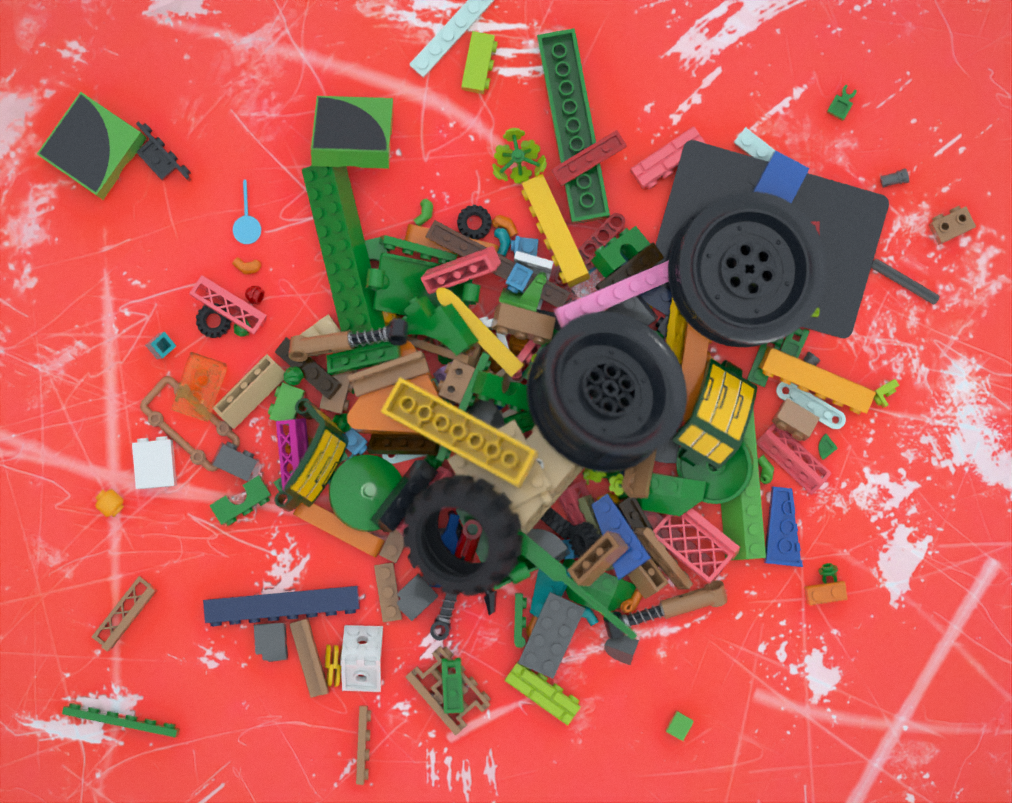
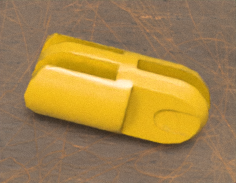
[325,644,342,687]

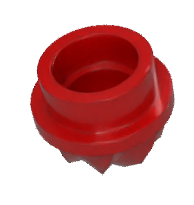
[245,286,265,305]

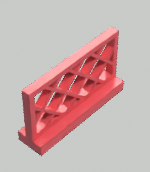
[653,508,740,584]

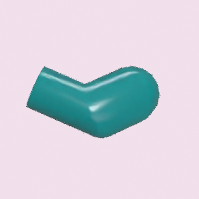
[494,228,511,257]
[580,605,599,626]

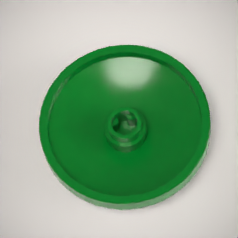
[676,439,754,504]
[328,455,402,532]

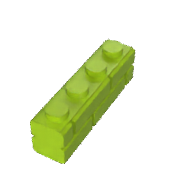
[504,661,581,726]

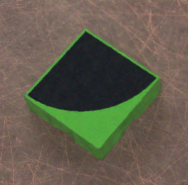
[37,92,147,200]
[311,96,394,169]

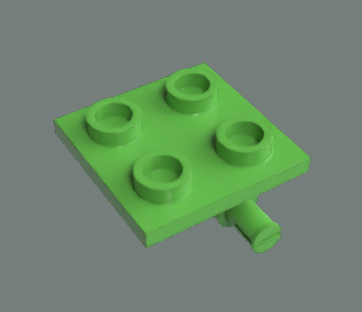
[499,272,547,312]

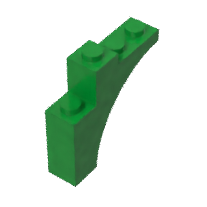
[401,295,478,356]

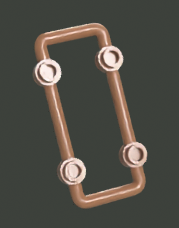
[140,376,240,472]

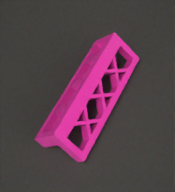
[276,418,309,491]

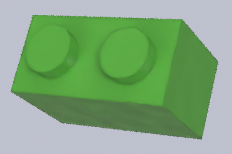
[268,382,306,426]

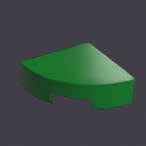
[818,434,838,460]

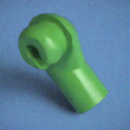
[413,199,433,226]
[758,455,774,484]

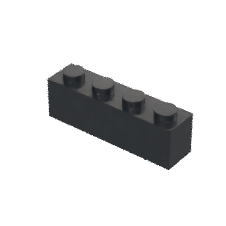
[370,460,438,532]

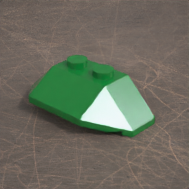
[636,472,706,516]
[562,559,636,612]

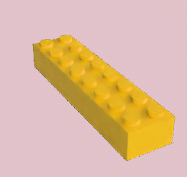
[381,378,539,488]

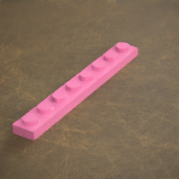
[554,260,669,328]

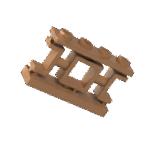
[405,646,491,736]

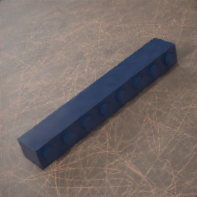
[203,586,360,627]

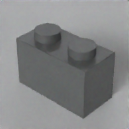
[211,441,257,481]

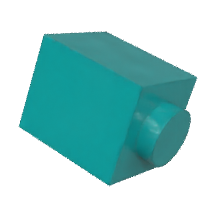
[145,331,176,360]

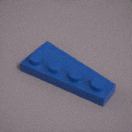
[764,486,803,567]
[592,494,651,580]

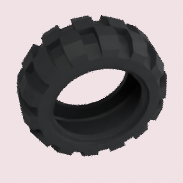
[403,475,523,596]

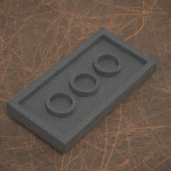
[518,592,585,679]

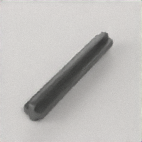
[871,259,940,305]

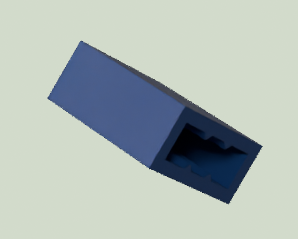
[752,150,810,203]

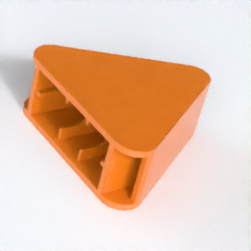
[347,341,444,434]

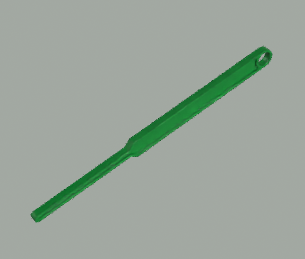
[517,530,637,639]

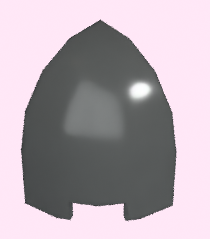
[604,635,639,665]

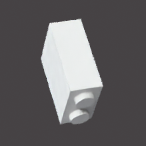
[132,436,177,489]

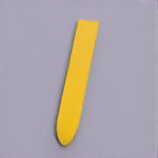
[436,288,524,377]

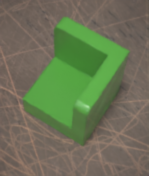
[665,710,694,741]

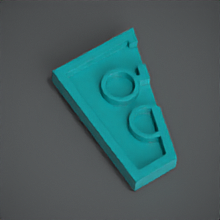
[530,565,572,618]

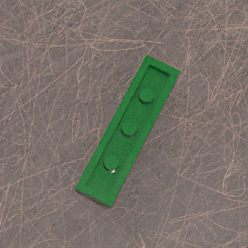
[379,235,457,264]
[326,342,401,375]

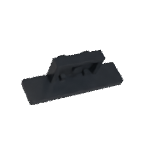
[136,121,192,182]

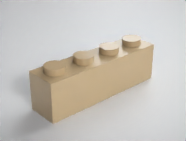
[213,354,285,429]

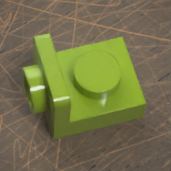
[874,379,899,408]

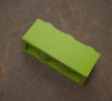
[461,31,498,94]

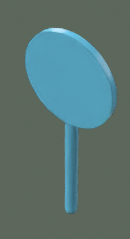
[233,179,261,244]

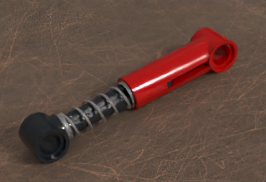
[430,519,483,641]

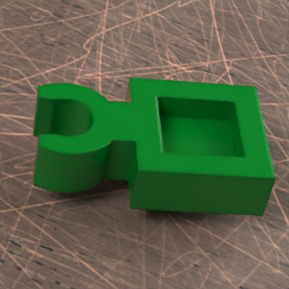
[827,85,857,121]

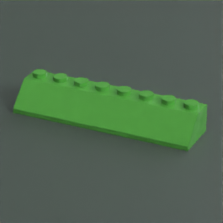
[721,409,766,560]

